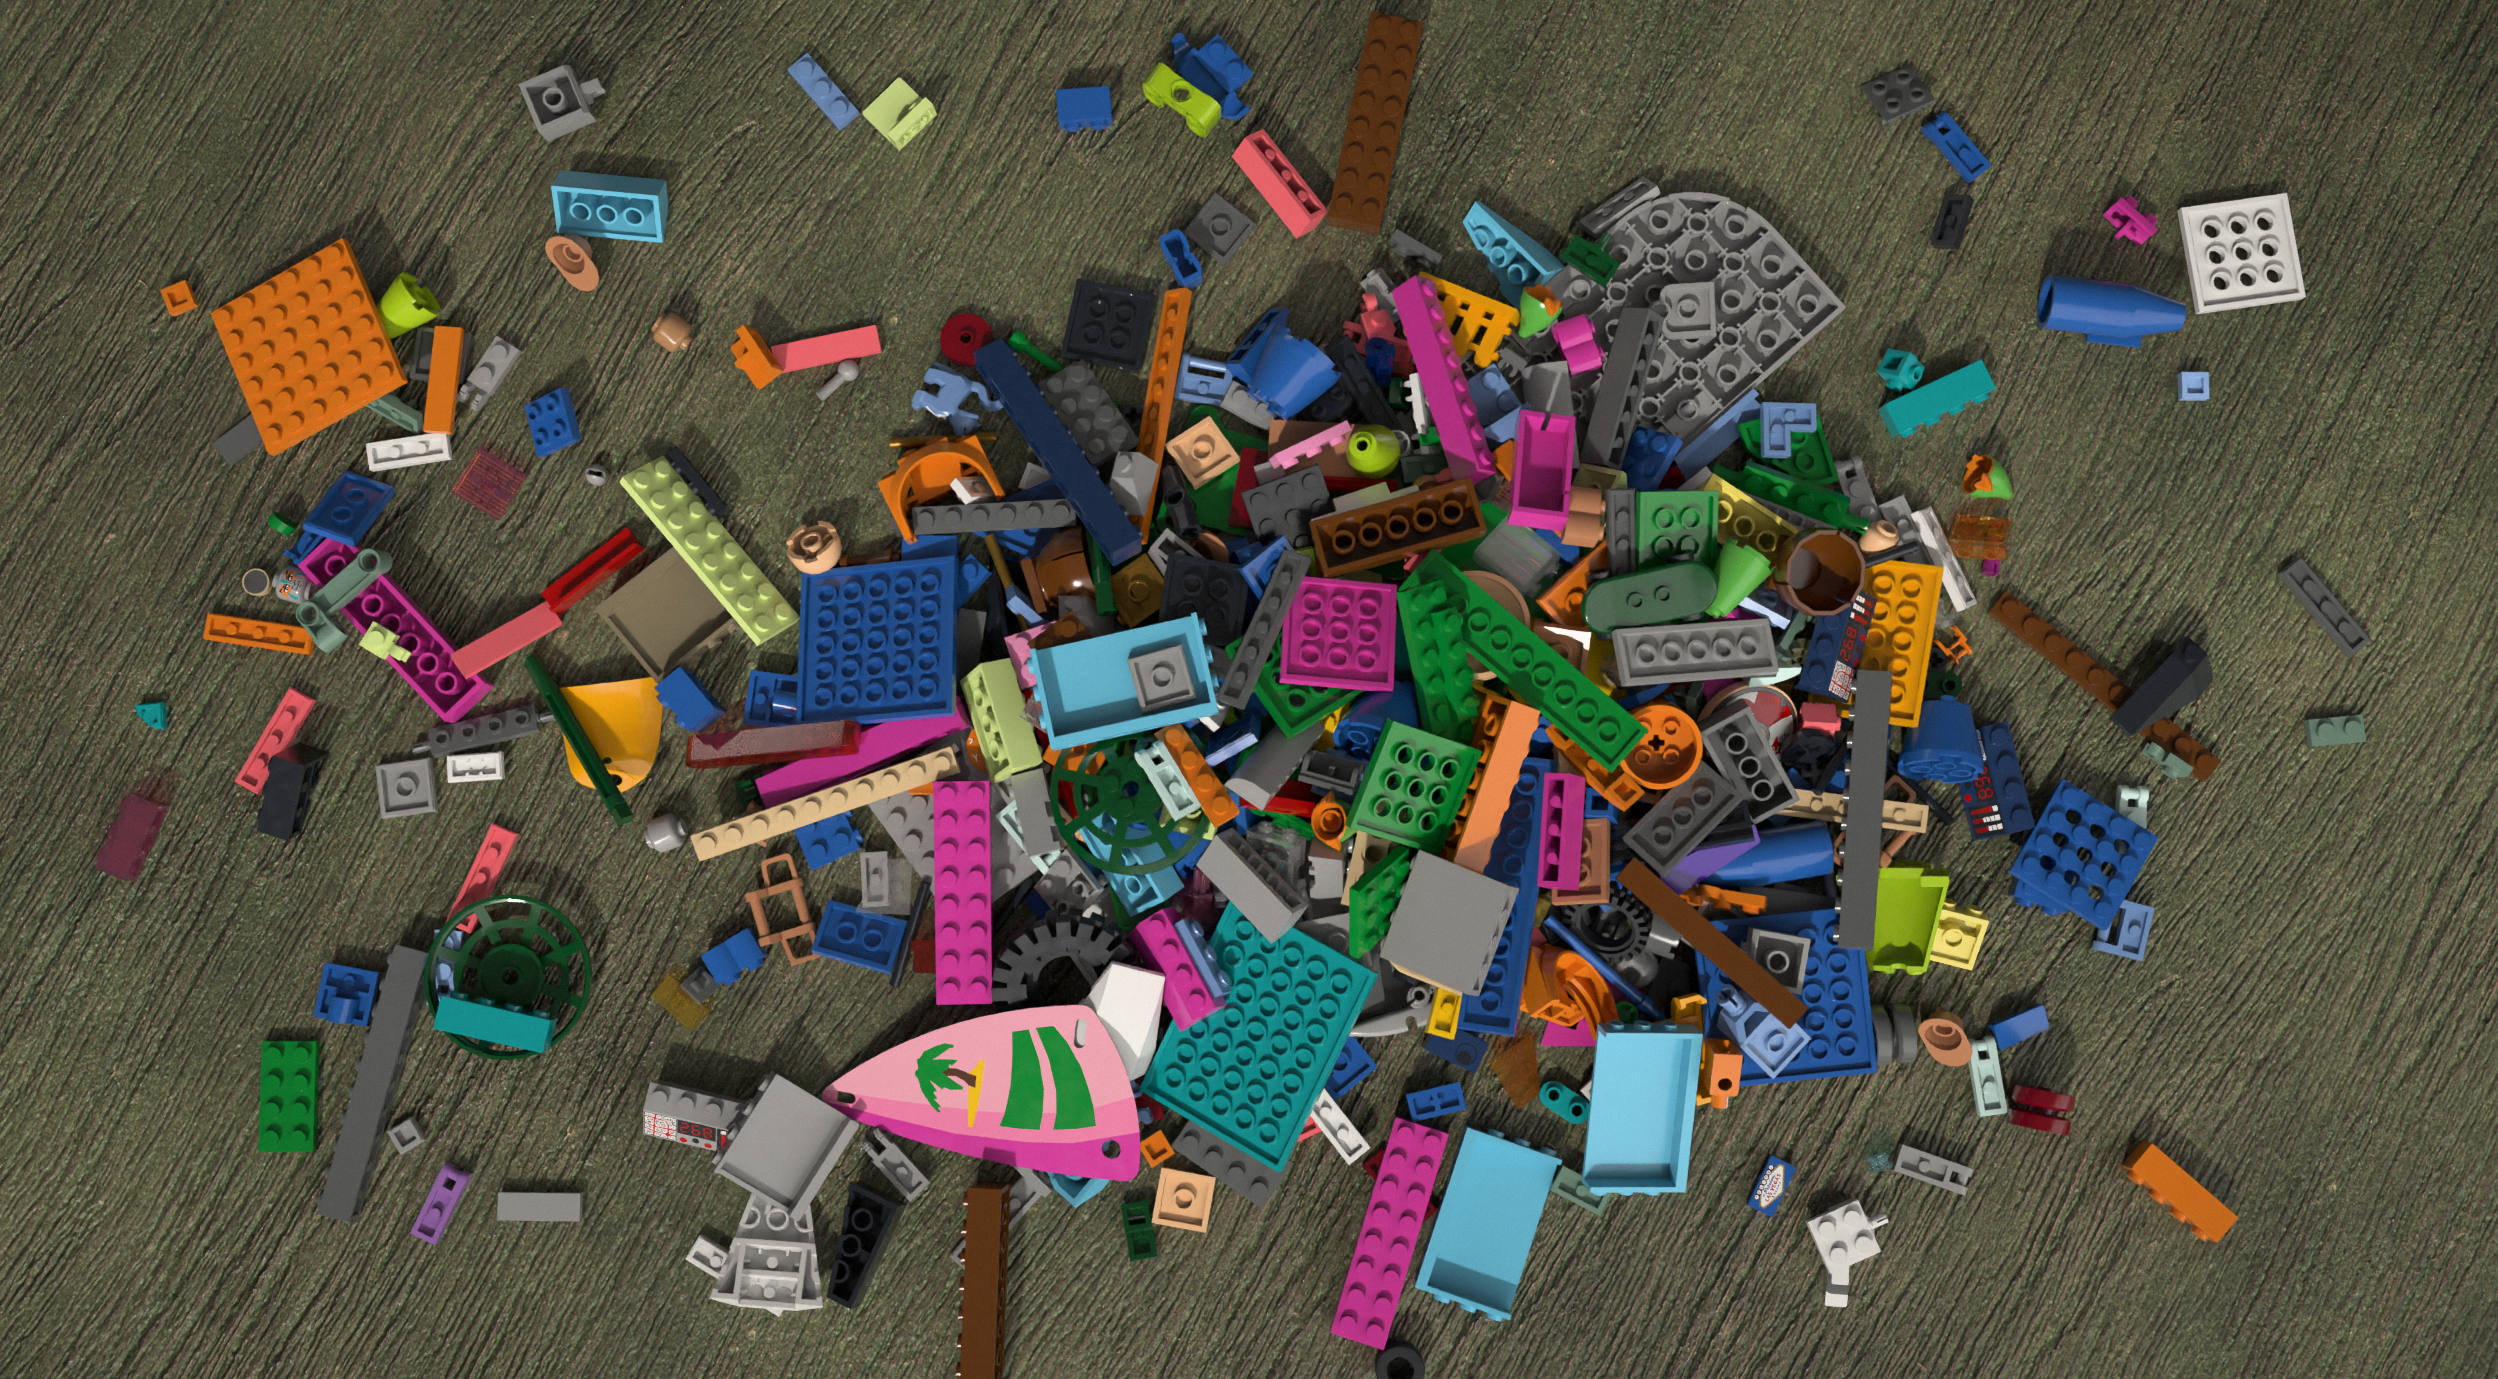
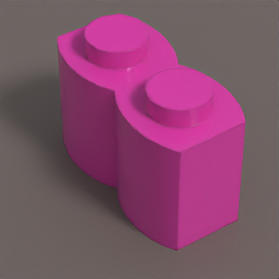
[1551,314,1605,379]

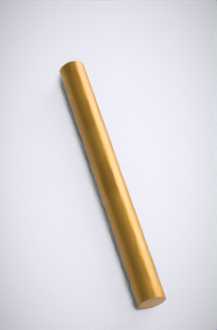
[889,431,998,449]
[984,534,1032,632]

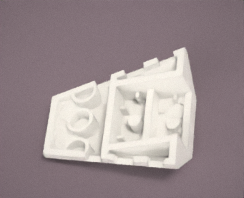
[1074,961,1165,1081]
[710,1193,823,1311]

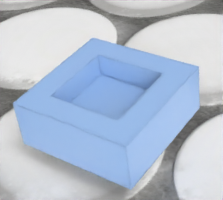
[2178,372,2209,401]

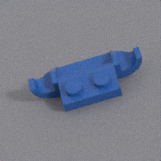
[1170,32,1253,120]

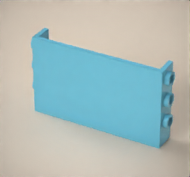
[1027,612,1220,751]
[1581,1020,1703,1196]
[1413,1125,1562,1322]

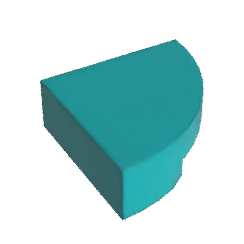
[135,702,168,730]

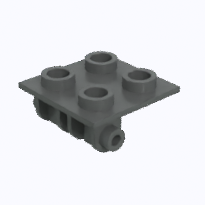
[1861,65,1935,127]

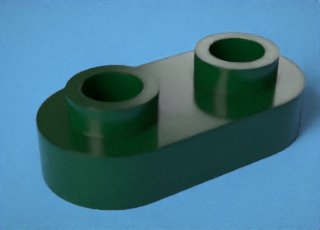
[1923,672,1962,700]

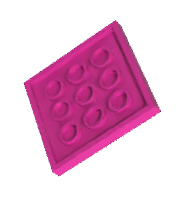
[1279,576,1397,692]

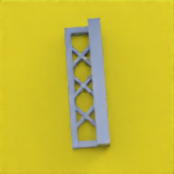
[1670,388,1760,483]

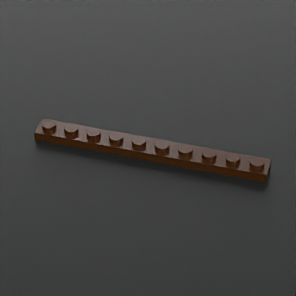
[1986,591,2222,783]

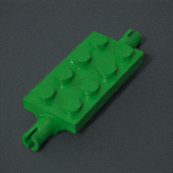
[1712,460,1870,535]

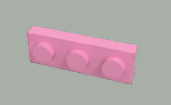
[1269,420,1352,470]

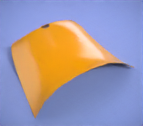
[559,677,663,792]

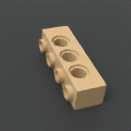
[1341,800,1407,906]

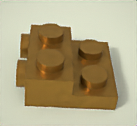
[1112,553,1164,630]

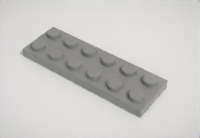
[1612,618,1779,687]

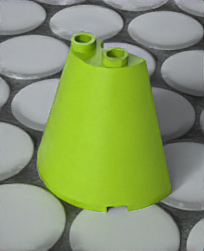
[1836,860,1950,975]

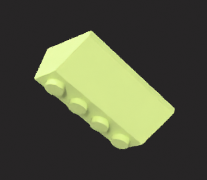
[960,658,1043,784]

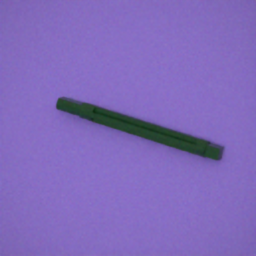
[1085,527,1117,617]
[524,654,633,826]

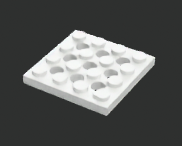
[2177,193,2306,314]

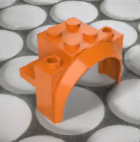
[877,435,1007,545]
[1520,943,1620,1041]

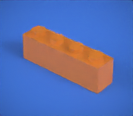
[2121,1140,2238,1243]

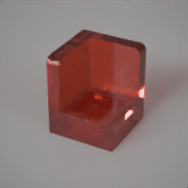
[911,940,936,974]

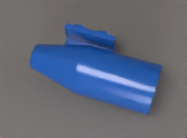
[2037,274,2186,348]
[1697,820,1834,890]

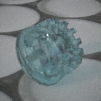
[1865,1152,1893,1173]

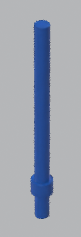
[1542,913,1667,1022]

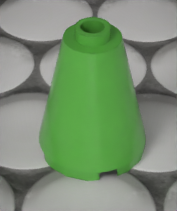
[1705,538,1774,618]

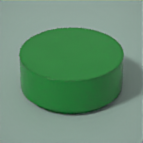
[267,512,297,536]

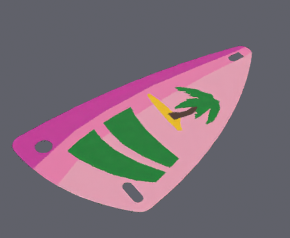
[822,1005,1140,1181]

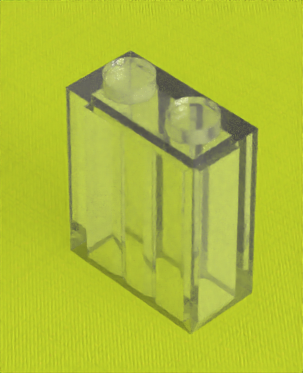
[1473,515,1561,600]

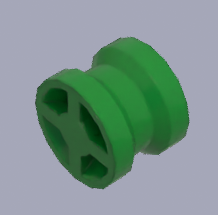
[1615,1001,1638,1024]

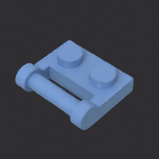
[1174,352,1233,408]
[2091,900,2155,961]

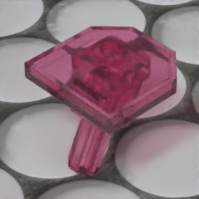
[1168,867,1227,932]

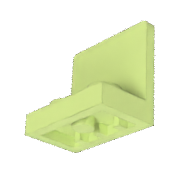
[863,77,937,151]

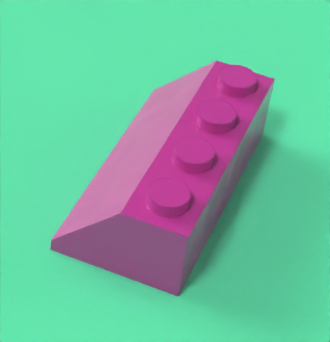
[1129,907,1227,1032]

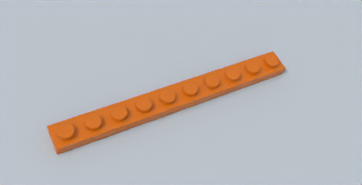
[1129,287,1192,545]

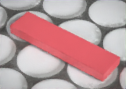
[771,325,882,374]
[451,601,562,679]
[235,687,317,795]
[446,823,519,934]

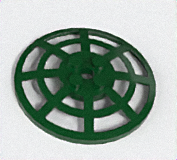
[1050,724,1217,876]
[424,895,592,1060]

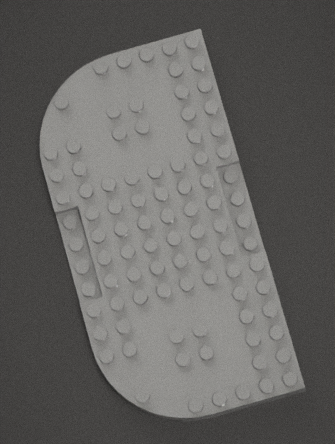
[1460,192,1846,506]

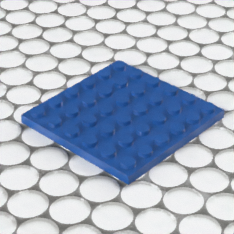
[796,556,958,730]
[1694,908,1878,1087]

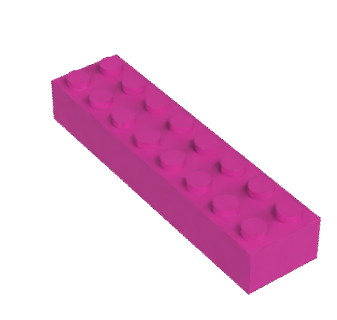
[298,538,495,723]
[933,780,994,1005]
[1330,1114,1449,1350]

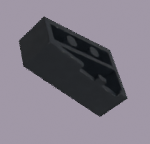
[257,742,329,841]

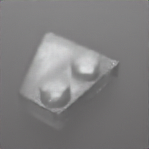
[856,858,913,915]

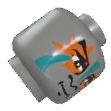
[272,566,317,604]

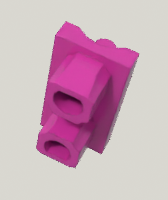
[2103,195,2158,247]

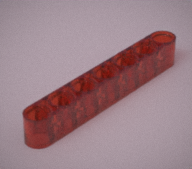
[685,720,862,769]

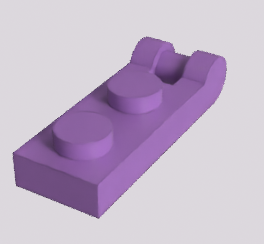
[410,1162,473,1245]

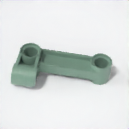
[296,549,392,653]

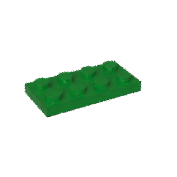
[258,1041,320,1152]

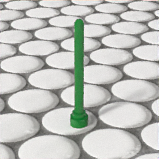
[1007,329,1120,410]

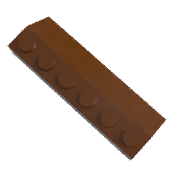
[1309,477,1487,579]

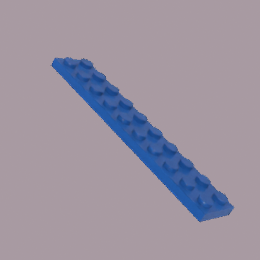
[1457,757,1560,1037]

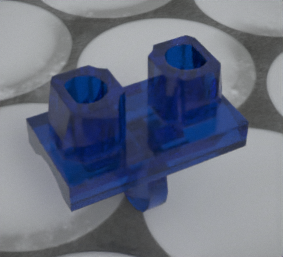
[1365,337,1396,386]

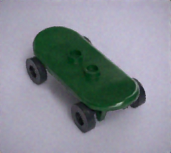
[1580,549,1718,640]

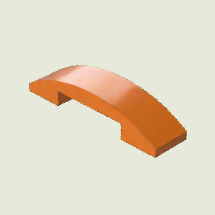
[1545,723,1645,812]

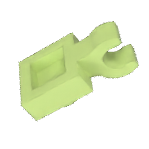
[359,621,412,662]

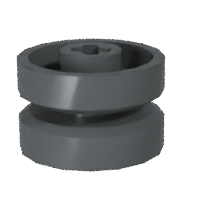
[1870,1002,1917,1066]

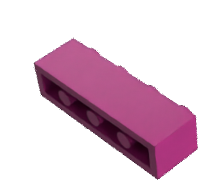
[1537,773,1586,890]

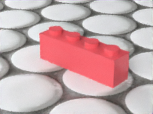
[1232,129,1328,239]

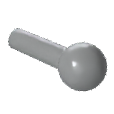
[816,360,859,401]

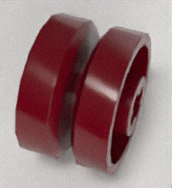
[2006,1084,2076,1136]

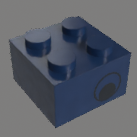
[1421,1027,1489,1074]

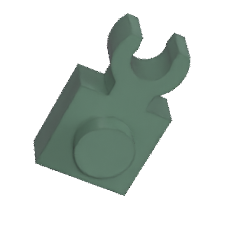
[2141,742,2193,779]

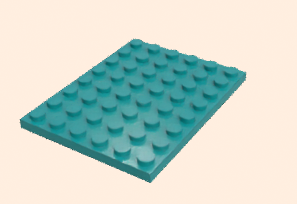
[1139,900,1379,1173]

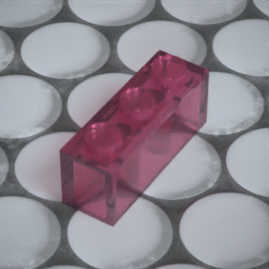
[95,793,170,881]

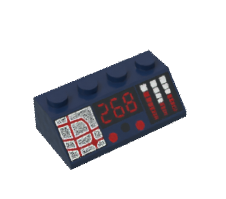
[1794,590,1877,703]
[1958,721,2035,841]

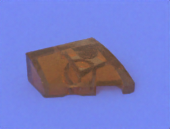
[1488,1033,1539,1110]

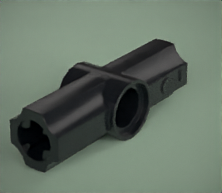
[1159,465,1202,541]

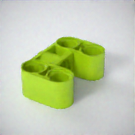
[1142,62,1221,138]

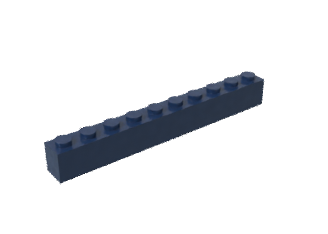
[973,338,1143,566]

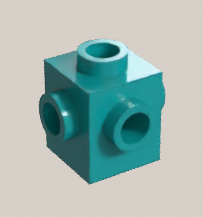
[1876,348,1925,392]

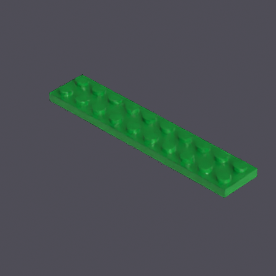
[1397,548,1649,774]

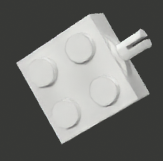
[1805,1197,1889,1274]

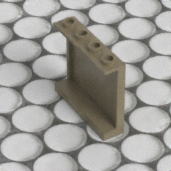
[594,547,742,684]

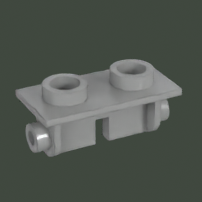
[1360,267,1400,324]

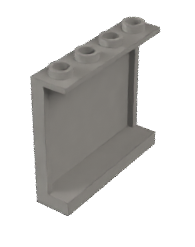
[1379,850,1519,996]
[710,1071,860,1221]

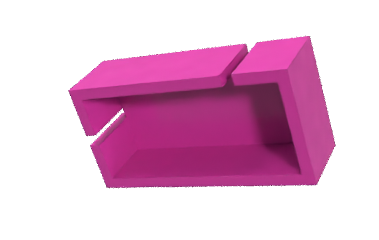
[1507,410,1576,531]

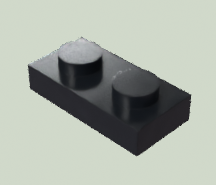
[1930,195,1974,249]

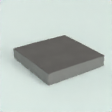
[1182,192,1257,267]
[410,326,473,386]

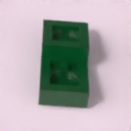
[1121,1200,1158,1262]

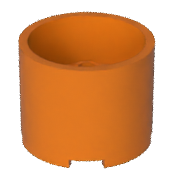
[1620,698,1703,789]

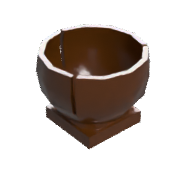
[1020,525,1096,614]
[1763,527,1865,616]

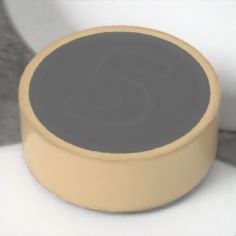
[242,569,273,596]

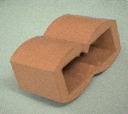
[1561,486,1606,548]

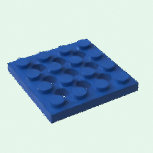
[2007,779,2158,931]

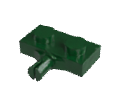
[1560,231,1621,288]

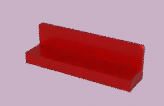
[541,527,646,615]
[1238,780,1323,818]

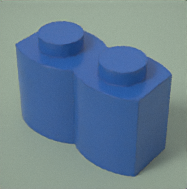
[1160,228,1203,290]
[701,927,768,986]

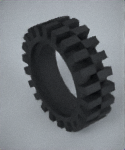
[1562,881,1653,964]

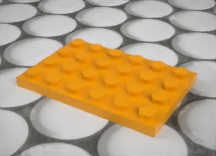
[1807,557,1944,728]

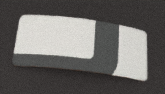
[1825,1266,1849,1307]

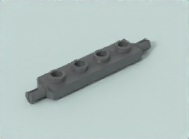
[412,704,555,758]

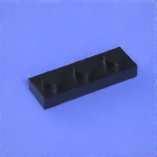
[668,447,733,519]

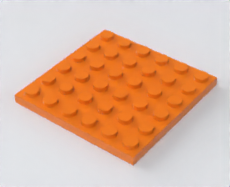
[210,238,408,456]

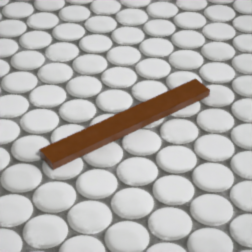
[1615,857,1808,1029]

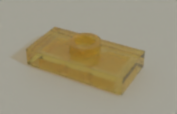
[651,975,711,1032]

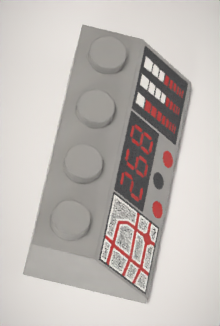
[643,1080,747,1151]

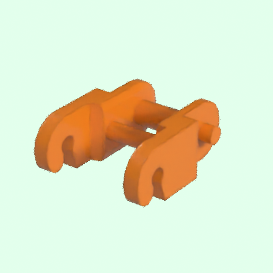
[1932,624,1972,665]

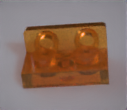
[1949,515,2013,560]

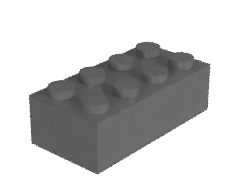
[1695,698,1800,824]

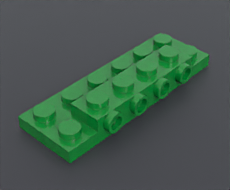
[1396,579,1480,745]

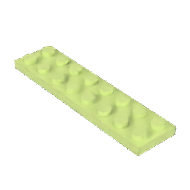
[620,456,800,646]

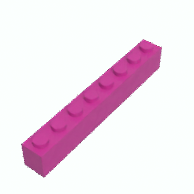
[1391,275,1496,485]
[755,695,971,809]

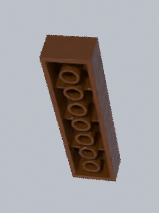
[1327,11,1423,236]
[956,1180,1011,1379]

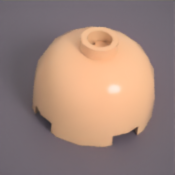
[786,521,842,574]

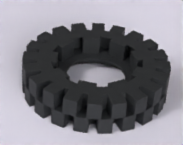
[991,908,1142,1014]

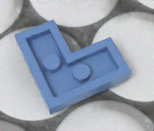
[1760,402,1817,458]

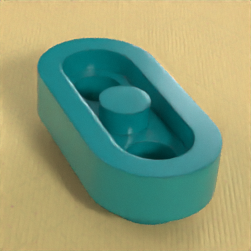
[1538,1080,1589,1124]

